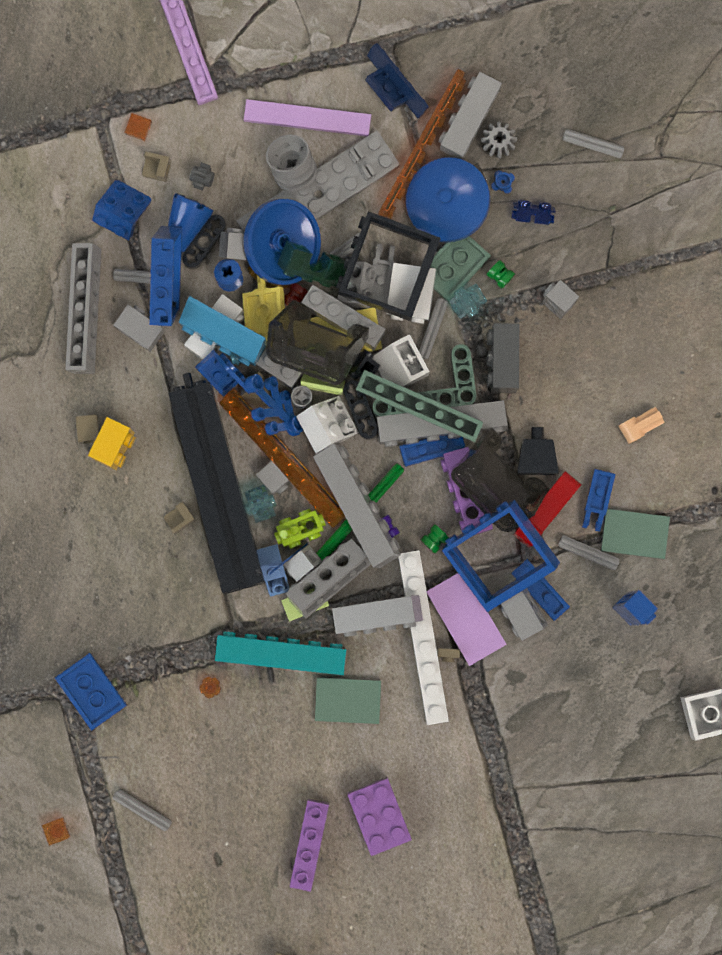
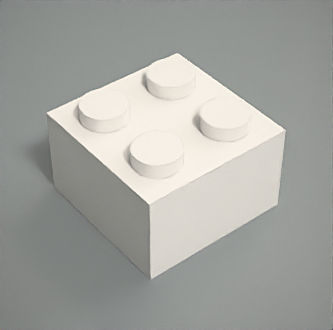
[680,687,722,741]

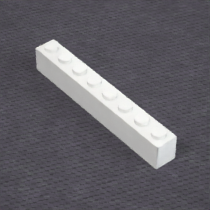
[398,550,449,725]

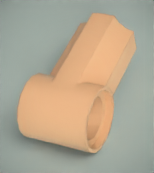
[619,407,664,444]

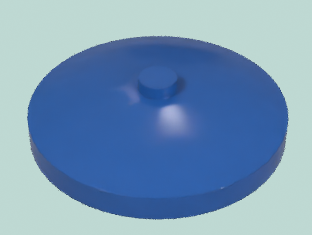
[406,158,490,242]
[244,199,321,285]

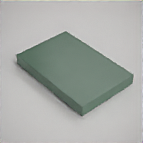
[430,236,491,303]
[601,509,670,559]
[315,678,381,724]

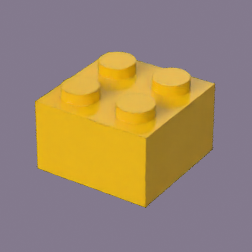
[88,417,136,470]

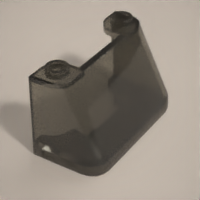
[266,300,369,385]
[451,428,549,532]

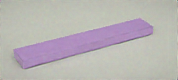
[160,0,218,106]
[244,99,371,137]

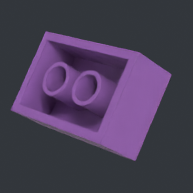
[347,777,412,856]

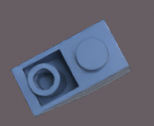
[257,544,290,597]

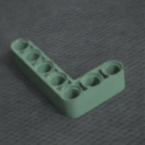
[372,344,476,417]

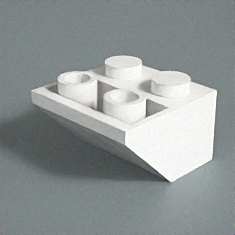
[372,334,429,387]
[296,396,359,454]

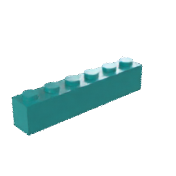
[215,631,347,675]

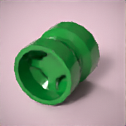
[486,260,516,289]
[420,524,449,554]

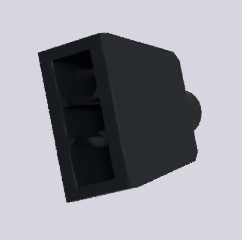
[516,427,559,475]

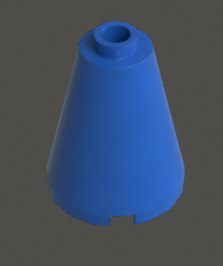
[168,193,214,252]

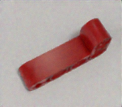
[513,471,582,548]

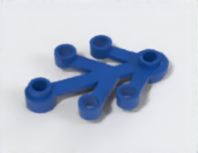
[244,374,303,436]

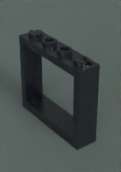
[336,211,441,321]

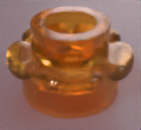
[200,677,221,698]

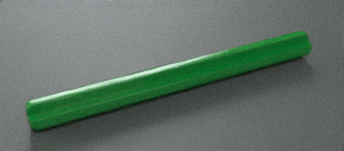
[316,463,404,564]

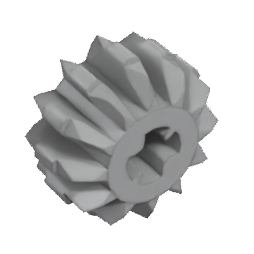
[481,122,517,158]

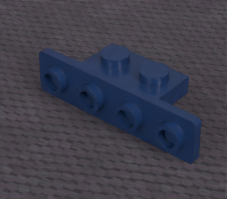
[365,43,429,119]

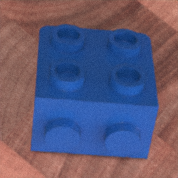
[92,180,151,241]
[195,350,251,397]

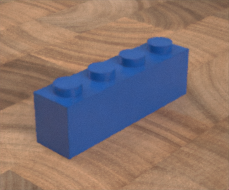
[612,590,658,626]

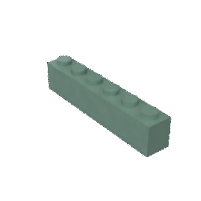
[356,370,484,442]

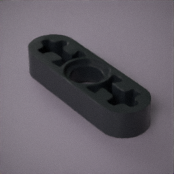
[182,215,226,270]
[344,380,378,440]

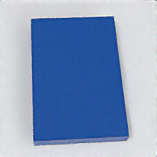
[55,653,127,731]

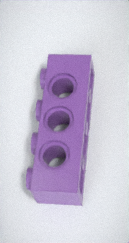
[440,447,493,535]
[290,799,329,892]

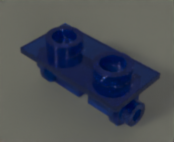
[511,200,556,225]

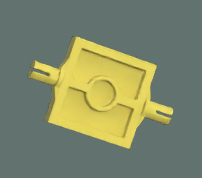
[242,276,287,348]

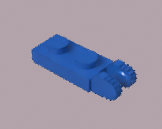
[582,469,615,532]

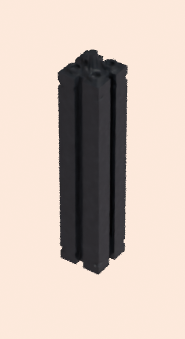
[168,373,266,594]

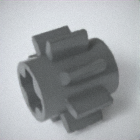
[189,162,215,191]

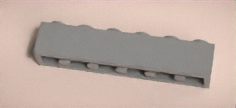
[377,400,508,447]
[313,443,401,568]

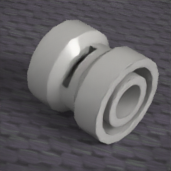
[291,386,313,409]

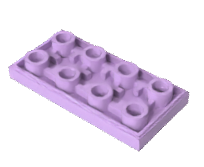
[427,573,507,666]

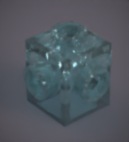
[449,284,487,319]
[244,485,277,523]

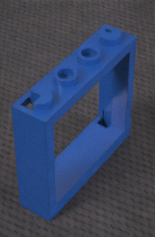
[149,226,182,326]
[442,500,560,612]

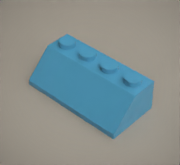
[179,296,267,367]

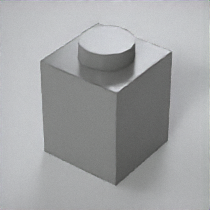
[256,461,289,496]
[284,545,322,582]

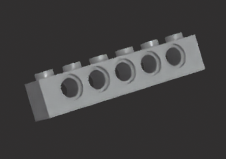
[65,243,101,374]

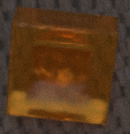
[124,113,152,141]
[42,817,70,846]

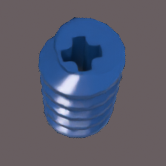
[214,259,243,292]

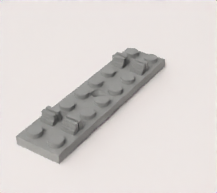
[237,131,400,232]

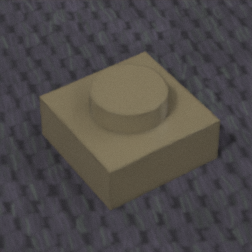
[437,648,460,662]

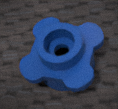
[491,170,515,194]

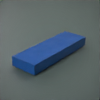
[399,435,466,467]
[511,559,570,621]

